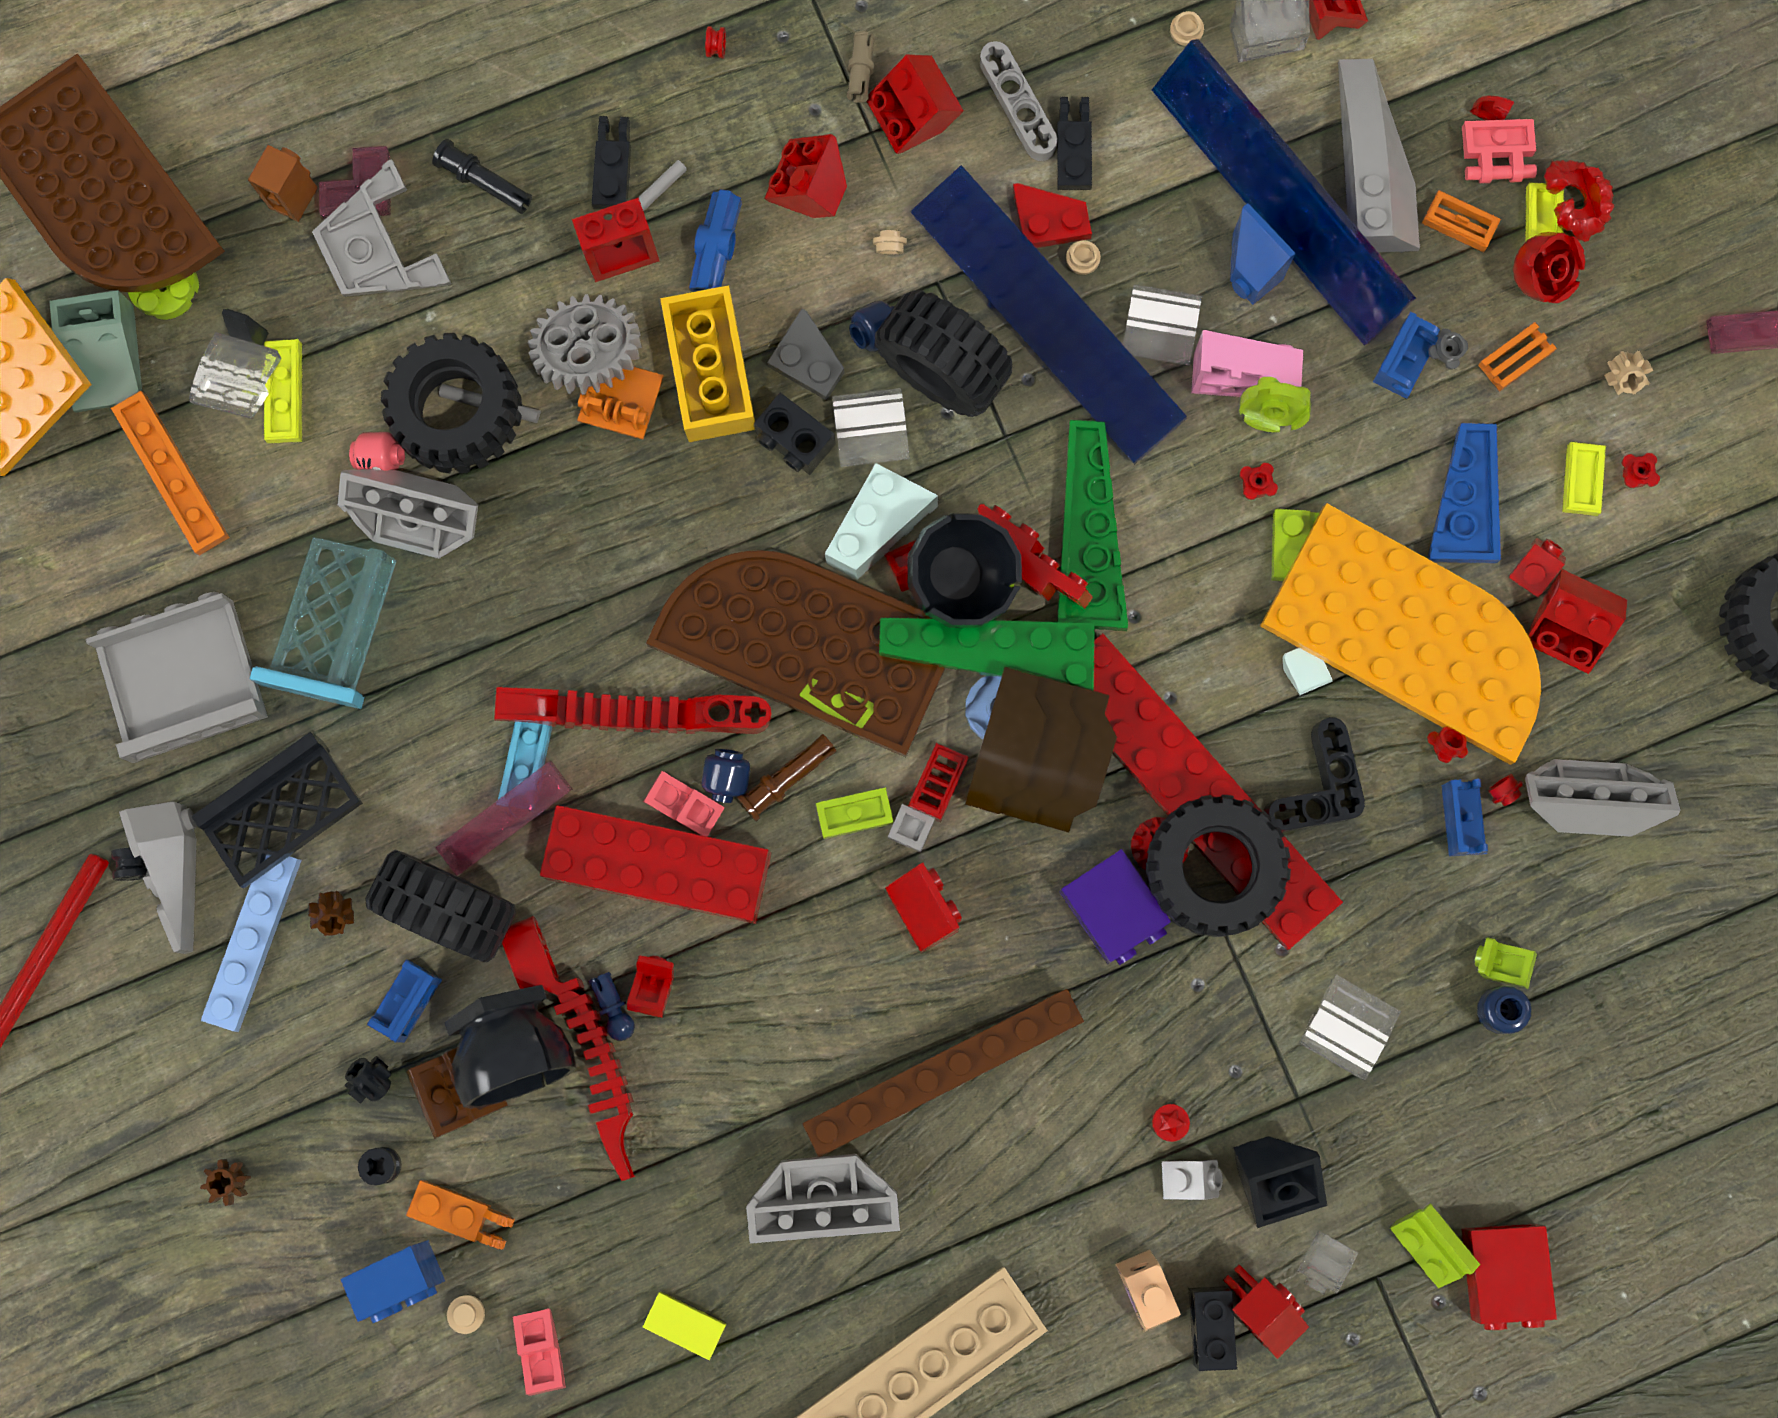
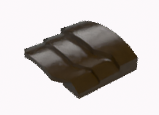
[965,665,1117,833]

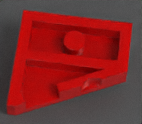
[1012,183,1092,250]

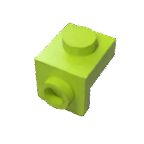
[1475,937,1537,989]

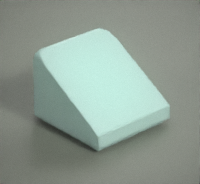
[1283,648,1332,695]

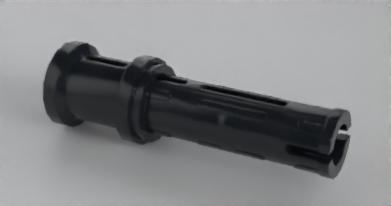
[432,139,532,214]

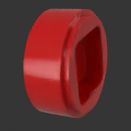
[1152,1104,1190,1142]

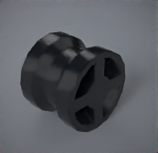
[111,847,148,881]
[358,1147,402,1186]

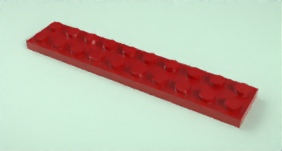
[1094,633,1343,950]

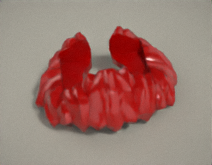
[1544,160,1615,242]

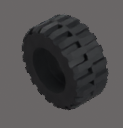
[875,290,1012,417]
[381,333,522,474]
[1719,553,1778,690]
[1146,795,1291,937]
[365,850,516,962]

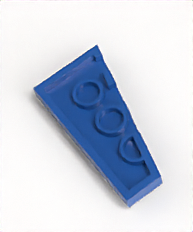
[1427,423,1501,563]

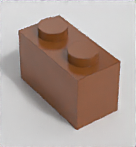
[248,145,318,222]

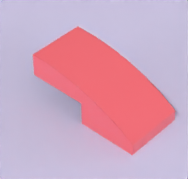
[643,771,725,837]
[513,1309,566,1396]

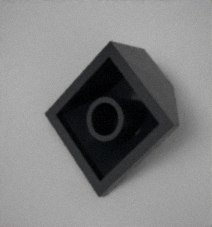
[1233,1136,1328,1228]

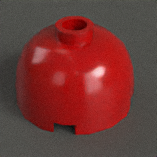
[1513,232,1585,303]

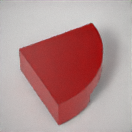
[1470,96,1514,121]

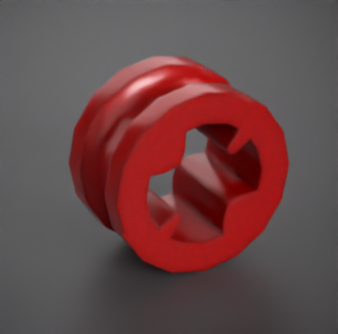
[705,26,726,59]

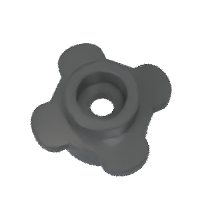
[1429,328,1468,370]

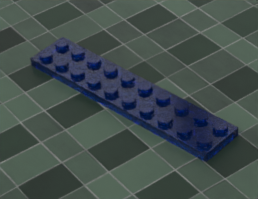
[1152,39,1416,346]
[910,165,1187,465]

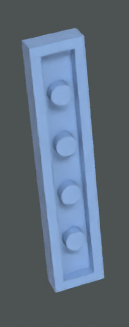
[201,849,302,1032]

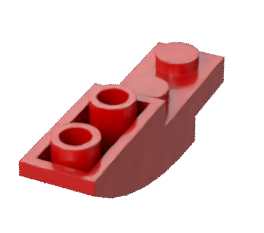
[977,503,1093,609]

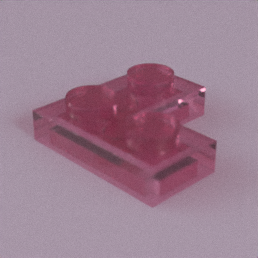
[319,146,391,219]

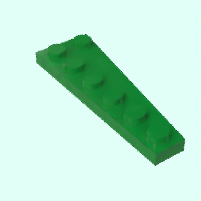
[1057,420,1128,631]
[879,618,1094,690]

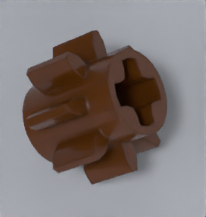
[308,891,354,936]
[200,1159,251,1206]

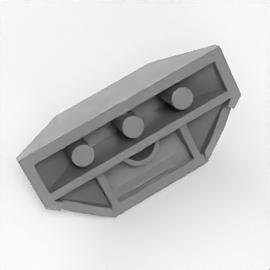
[337,469,478,559]
[1525,759,1680,837]
[746,1154,900,1243]

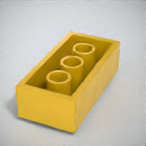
[660,285,755,442]

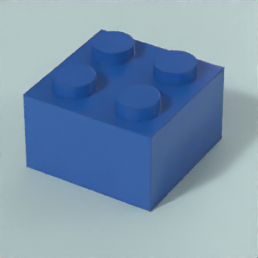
[340,1240,445,1324]

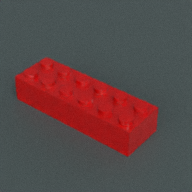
[540,805,772,924]

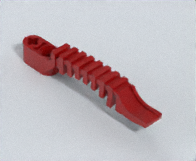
[494,687,772,734]
[502,916,635,1181]

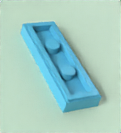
[249,666,364,709]
[497,722,552,811]

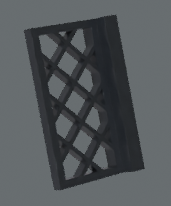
[191,732,363,889]

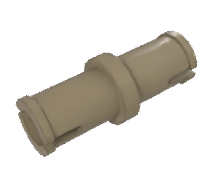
[847,31,875,103]

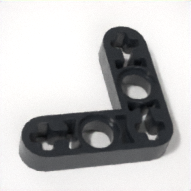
[1263,717,1365,833]

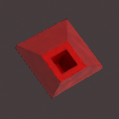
[764,134,847,218]

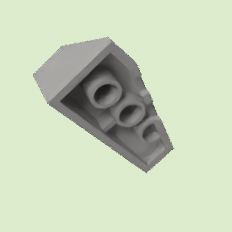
[119,801,197,954]

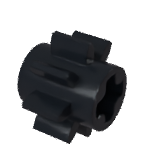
[345,1056,392,1104]

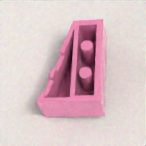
[1191,330,1303,397]

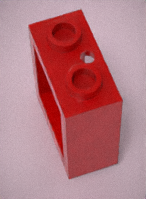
[572,197,660,282]

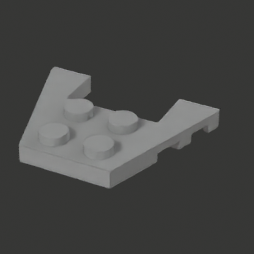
[312,159,452,297]

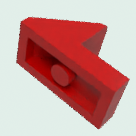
[1307,0,1368,40]

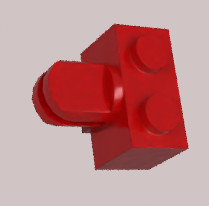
[1223,1264,1309,1359]

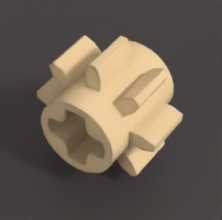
[1604,351,1653,395]

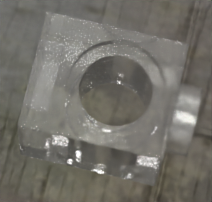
[1297,1231,1358,1294]

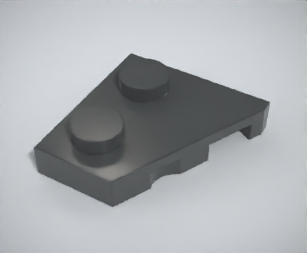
[767,309,845,401]

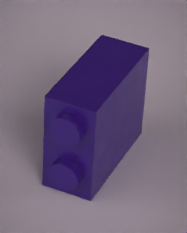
[1059,849,1171,965]

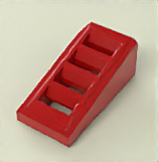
[908,743,969,823]

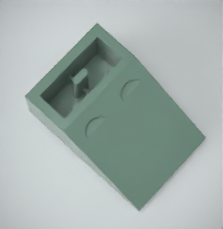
[49,290,142,412]

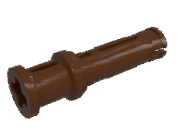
[736,734,837,822]

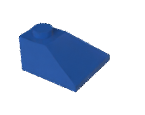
[1230,203,1295,305]

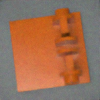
[577,367,664,440]

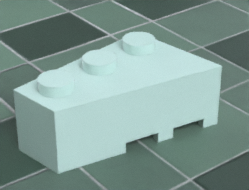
[825,463,938,580]

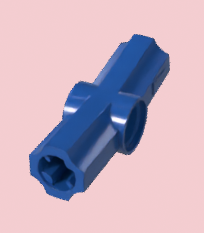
[689,189,742,292]

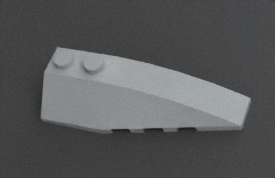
[1338,59,1420,253]

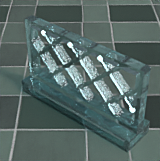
[270,537,397,690]

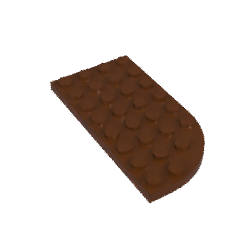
[0,53,225,292]
[646,550,946,758]

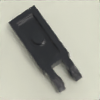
[1057,97,1092,190]
[592,116,631,209]

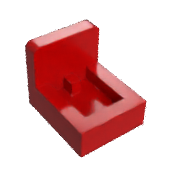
[1509,538,1566,598]
[627,955,674,1018]

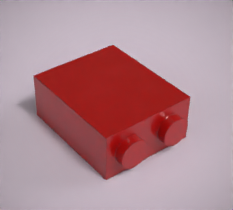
[1461,1223,1557,1330]

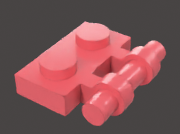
[1462,119,1537,184]

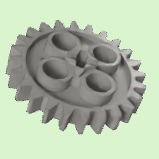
[528,294,642,395]

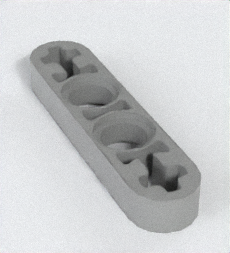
[980,41,1057,161]

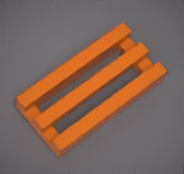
[1422,190,1501,252]
[1478,322,1557,391]

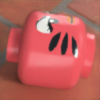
[349,432,405,471]

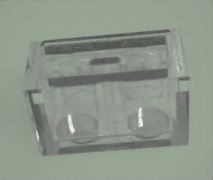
[1229,0,1310,63]

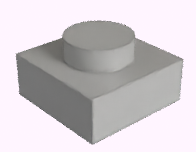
[888,804,935,853]

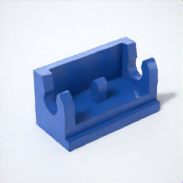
[1373,312,1440,399]
[1441,779,1488,857]
[367,959,442,1043]

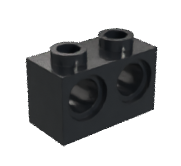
[754,392,836,475]
[1188,1286,1237,1371]

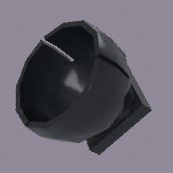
[908,513,1022,628]
[444,985,576,1109]

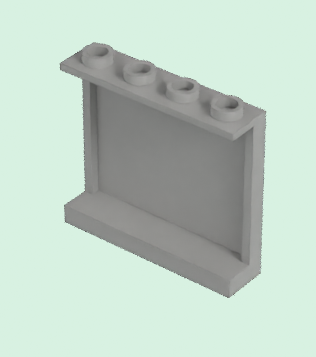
[86,592,268,763]

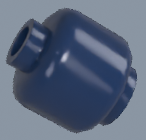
[849,300,894,352]
[701,749,750,803]
[1477,986,1531,1034]

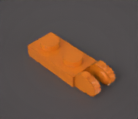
[406,1180,515,1250]

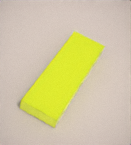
[264,339,302,443]

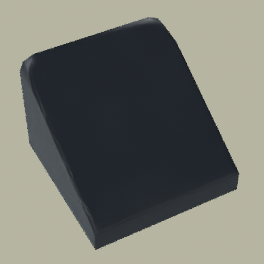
[222,309,269,354]

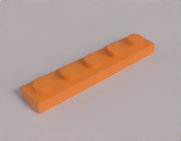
[111,391,230,556]

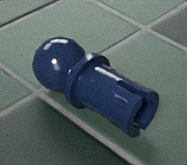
[588,972,635,1041]

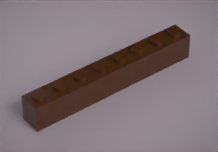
[802,989,1084,1157]

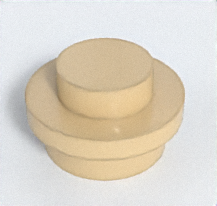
[1170,11,1204,46]
[873,230,907,255]
[1066,240,1101,275]
[447,1295,485,1334]

